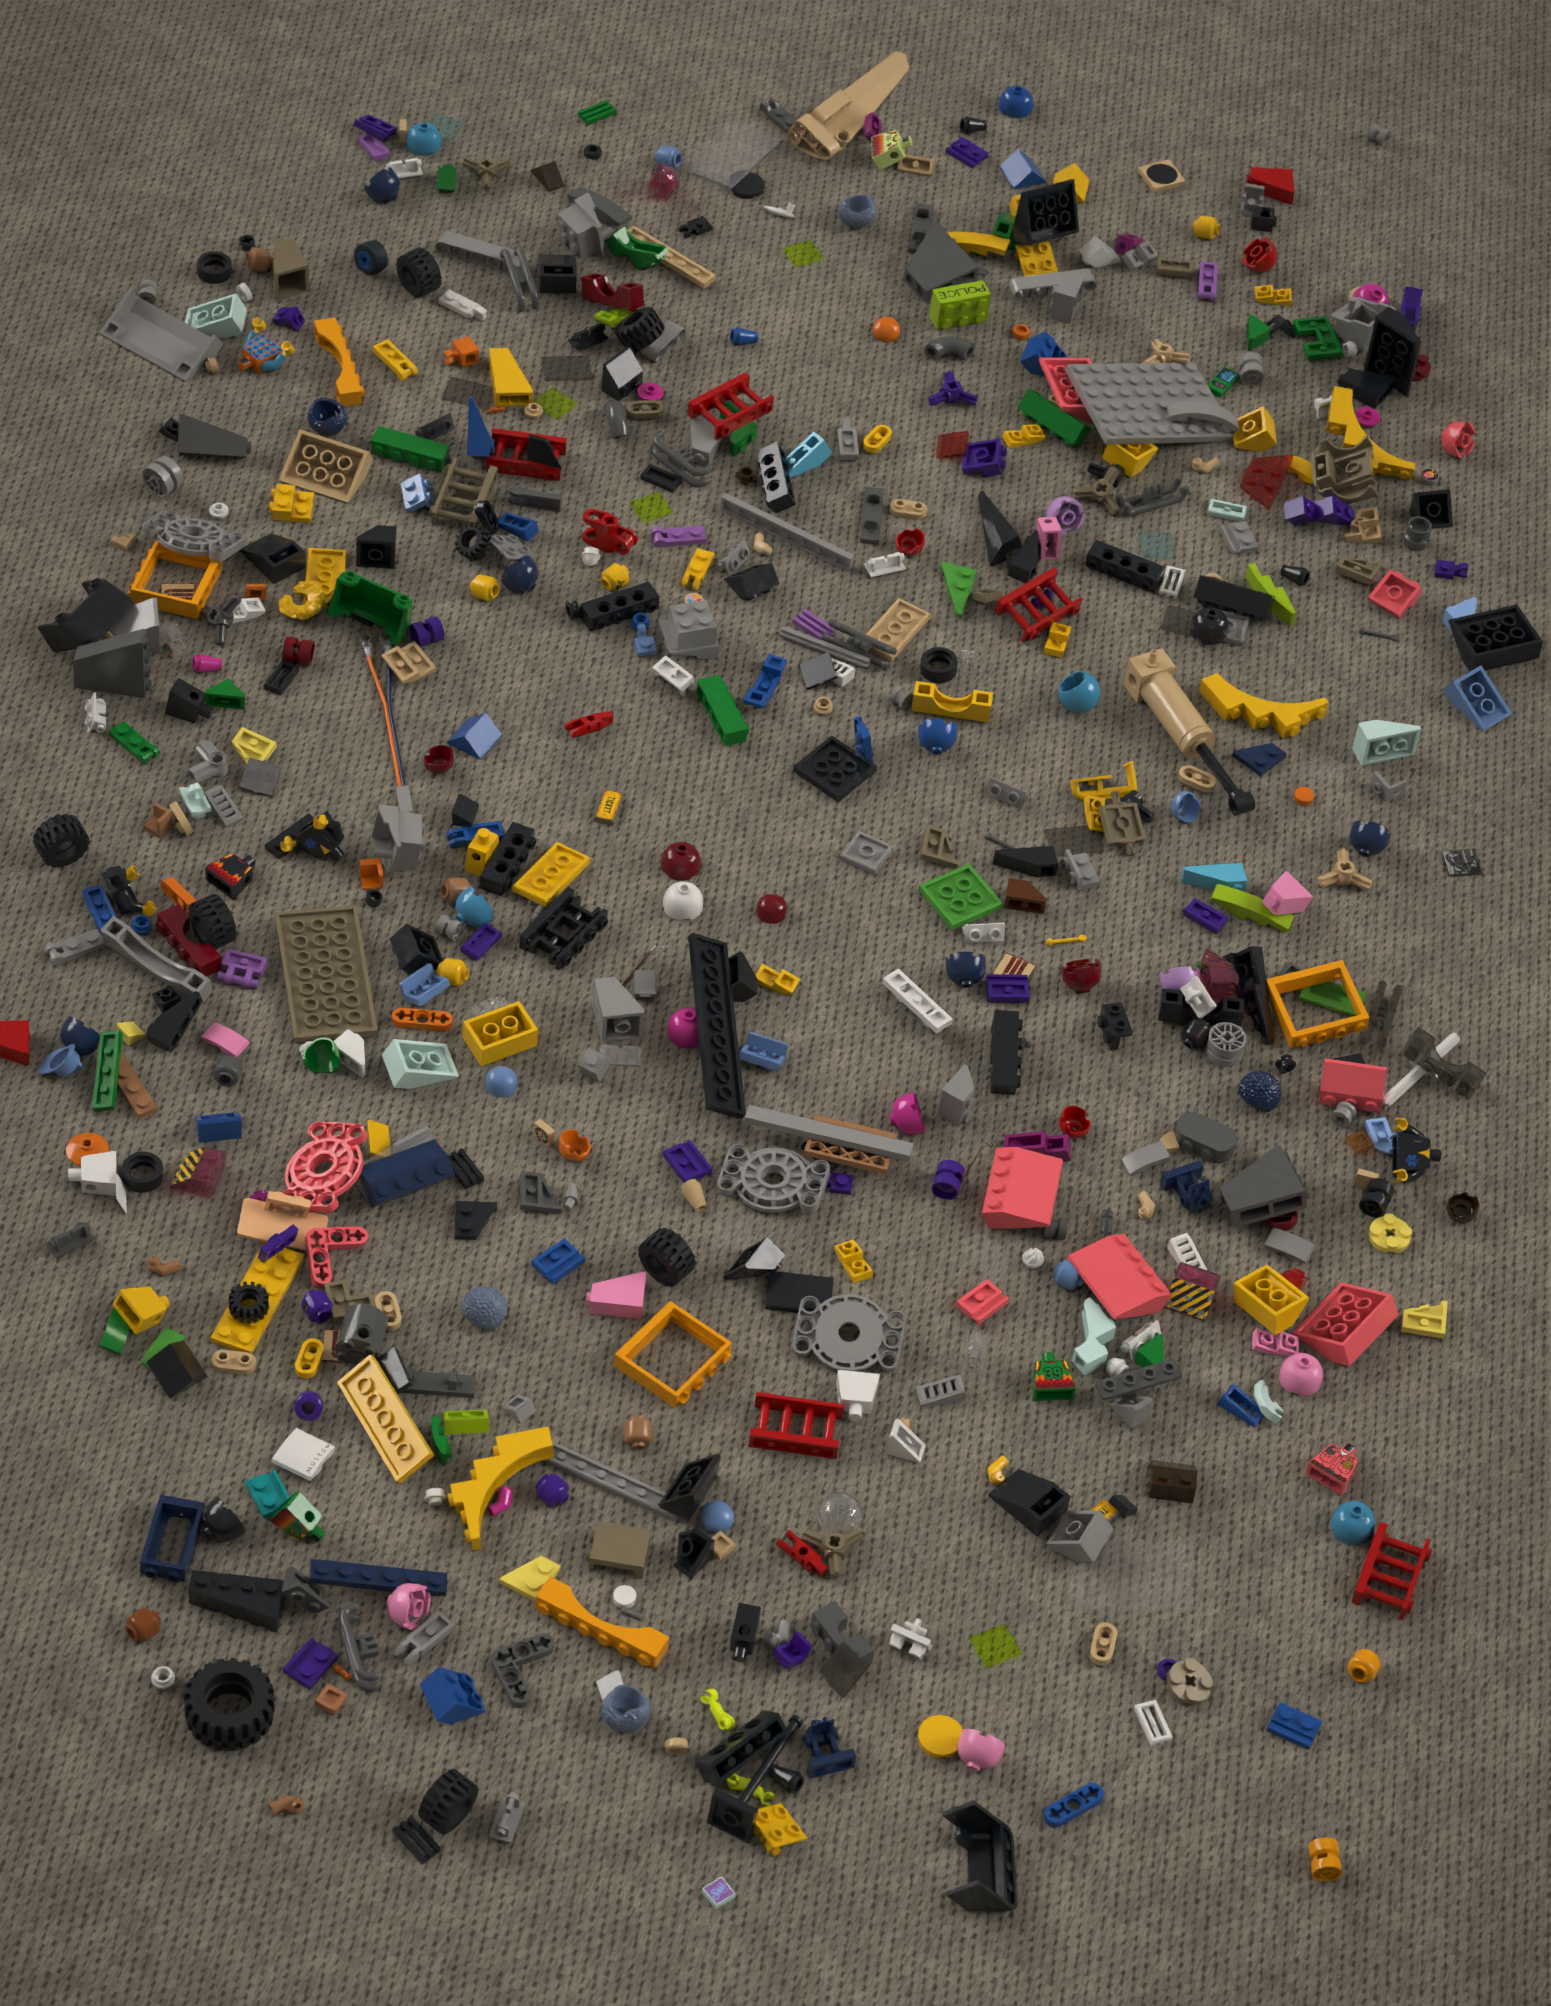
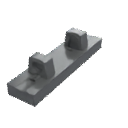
[908,202,933,253]
[860,487,884,545]
[401,1367,476,1398]

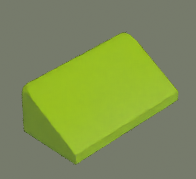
[443,1410,489,1434]

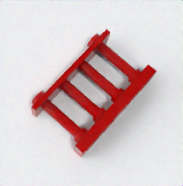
[687,372,774,440]
[486,428,567,481]
[994,567,1083,642]
[748,1392,844,1459]
[1351,1522,1432,1620]

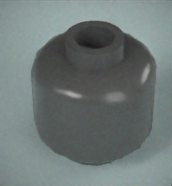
[213,1055,243,1086]

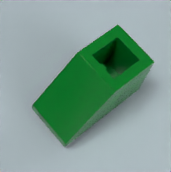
[437,165,458,192]

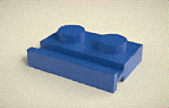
[853,716,873,762]
[531,1238,585,1285]
[1266,1702,1322,1750]

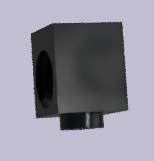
[1250,206,1277,232]

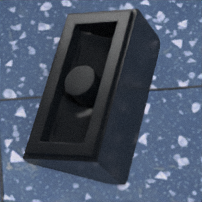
[452,794,479,827]

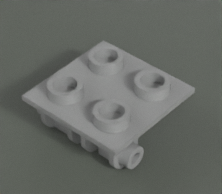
[488,534,536,568]

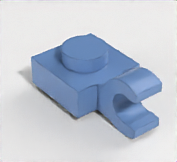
[634,624,657,657]

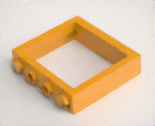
[128,540,222,619]
[1266,960,1369,1048]
[614,1301,732,1409]

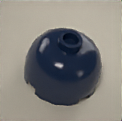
[364,167,400,203]
[500,555,539,593]
[1350,820,1391,857]
[945,952,986,988]
[60,1016,100,1056]

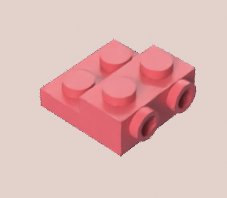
[1368,569,1422,619]

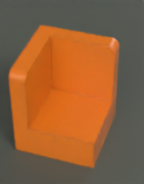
[359,858,384,890]

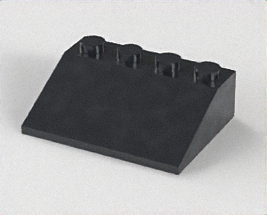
[1013,179,1079,245]
[1364,307,1421,397]
[1449,604,1543,671]

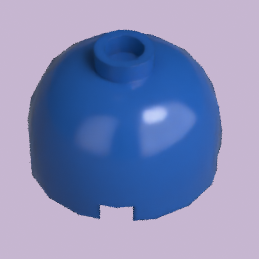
[999,86,1033,118]
[918,719,958,754]

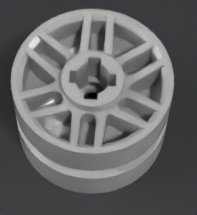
[142,456,184,498]
[1206,1022,1246,1067]

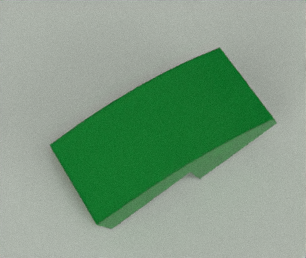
[99,1308,130,1355]
[431,1416,452,1466]

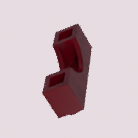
[581,273,645,312]
[156,904,222,977]

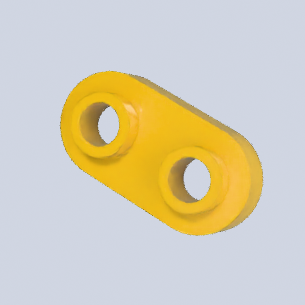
[863,425,892,453]
[295,1338,324,1379]

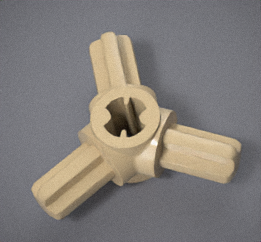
[1142,339,1190,363]
[1317,848,1372,890]

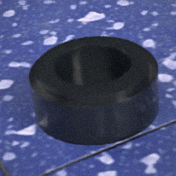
[584,144,602,160]

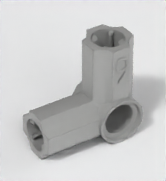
[187,740,228,783]

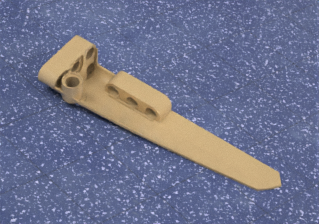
[787,51,910,160]

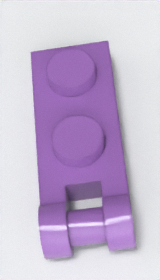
[1197,261,1218,302]
[651,526,706,547]

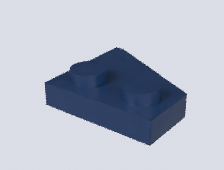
[1232,743,1287,777]

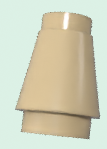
[681,1179,707,1212]

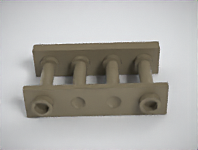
[429,457,498,525]

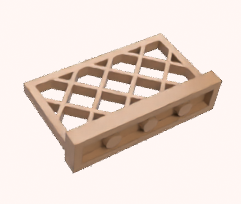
[803,1115,898,1175]

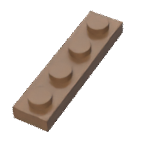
[117,1051,158,1119]

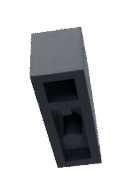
[147,991,203,1053]

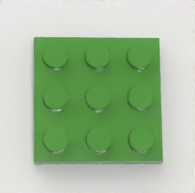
[919,864,1003,930]

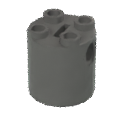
[336,1304,388,1364]

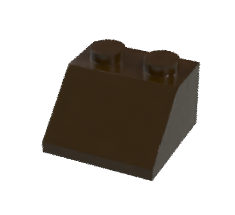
[1149,1460,1197,1503]

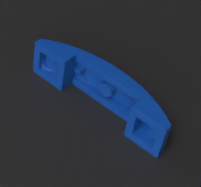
[743,654,787,708]

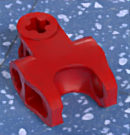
[581,509,638,555]

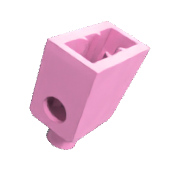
[1036,517,1062,560]

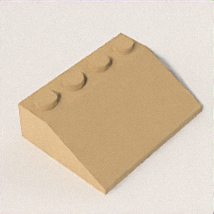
[279,429,373,503]

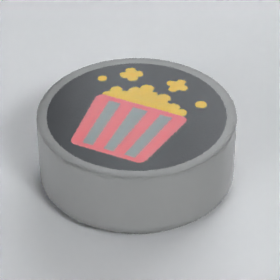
[1420,468,1439,485]

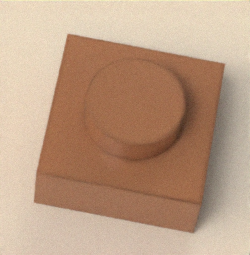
[315,1684,347,1716]

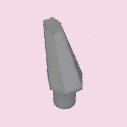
[563,1182,580,1211]

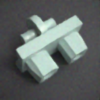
[179,782,211,819]

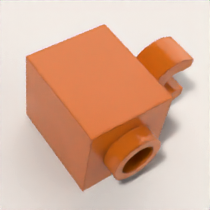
[444,336,479,367]

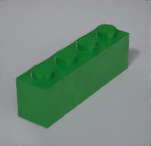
[1017,388,1092,447]
[371,426,450,472]
[696,675,749,747]

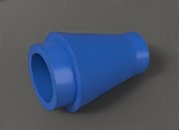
[730,327,758,346]

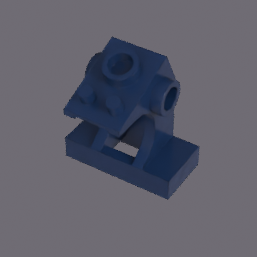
[1160,1160,1212,1213]
[803,1716,856,1779]

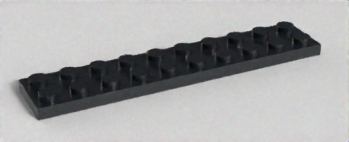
[688,933,746,1119]

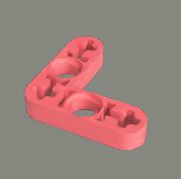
[305,1226,368,1288]

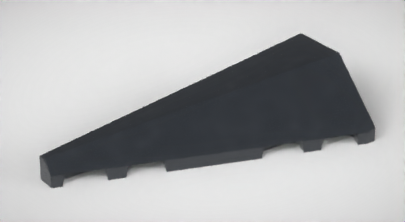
[978,491,1022,567]
[1222,946,1275,1045]

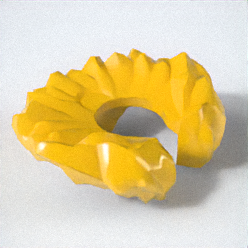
[278,581,325,621]

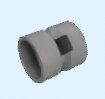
[1239,352,1264,386]

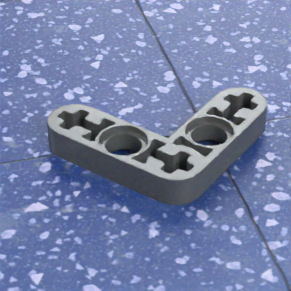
[491,1633,554,1708]

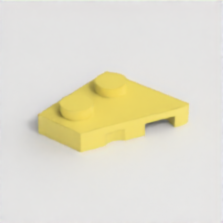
[1401,1301,1448,1339]
[500,1556,561,1602]

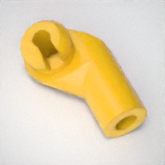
[987,1456,1009,1485]

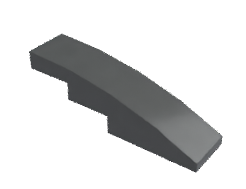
[567,187,632,226]

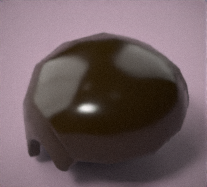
[1446,1192,1480,1223]

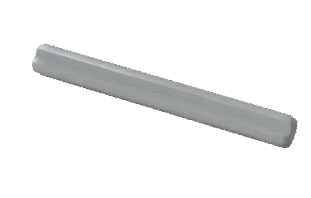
[780,627,870,668]

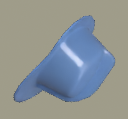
[38,1044,83,1078]

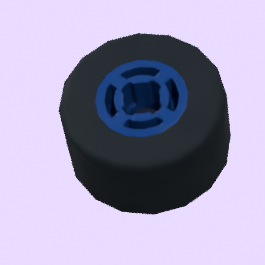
[354,240,388,275]

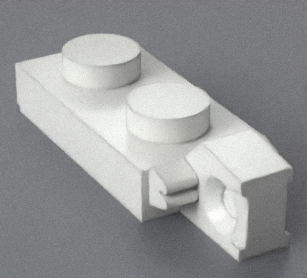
[438,289,487,321]

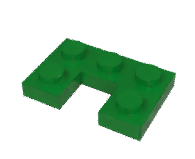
[1292,316,1343,361]

